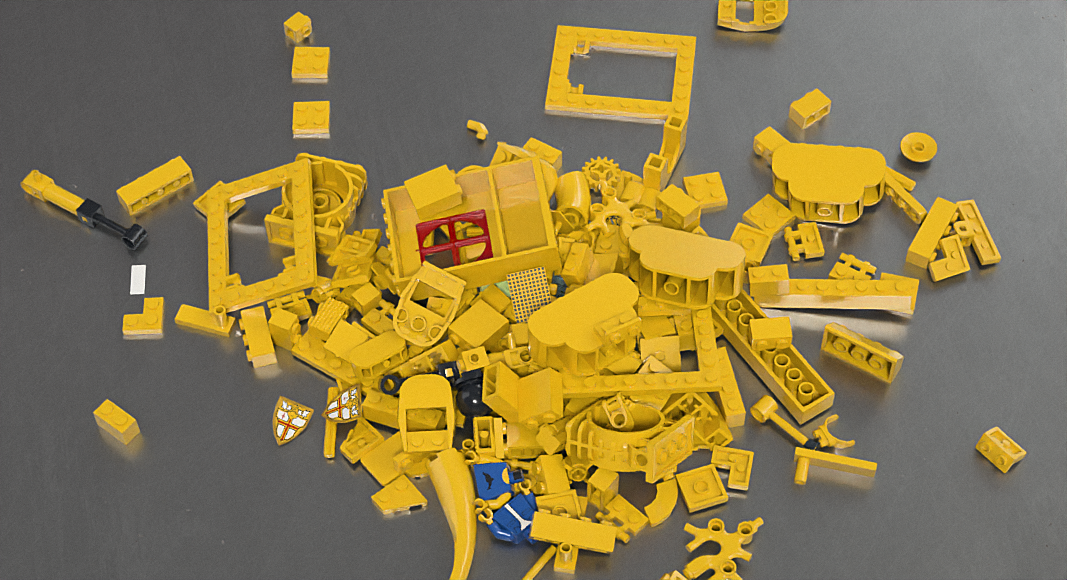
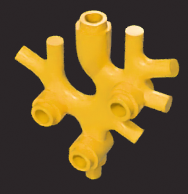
[583,181,663,247]
[682,517,764,580]

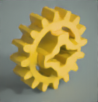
[582,156,621,192]

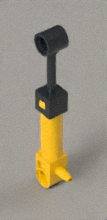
[20,170,148,250]
[378,332,535,395]

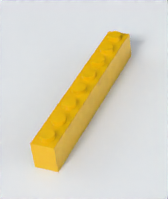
[754,279,911,310]

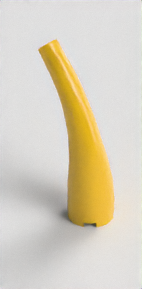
[425,448,477,580]

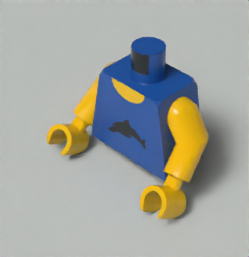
[464,450,524,514]

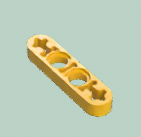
[884,171,928,224]

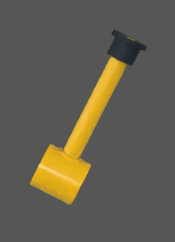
[750,395,820,451]

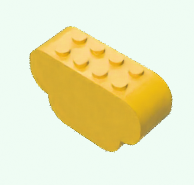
[772,143,886,224]
[628,225,745,309]
[528,273,639,376]

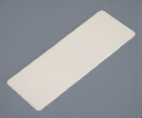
[130,265,146,295]

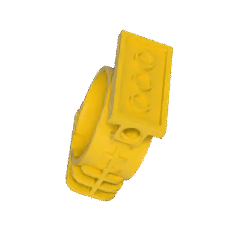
[264,153,368,257]
[565,397,694,484]

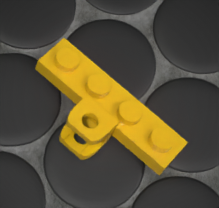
[949,199,1001,265]

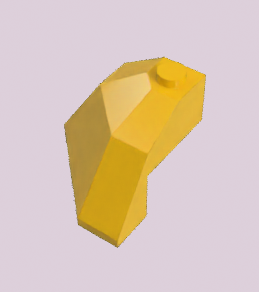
[384,338,459,411]
[661,392,733,451]

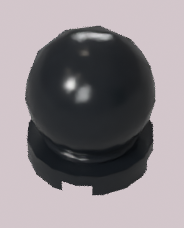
[449,369,493,419]

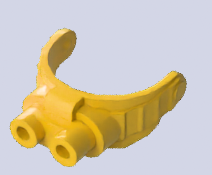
[566,229,599,253]
[812,414,855,448]

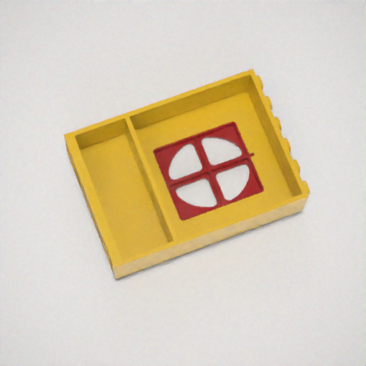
[381,155,562,302]

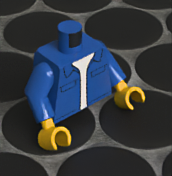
[478,479,538,544]

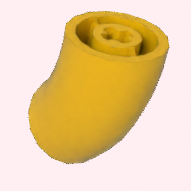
[554,171,591,230]

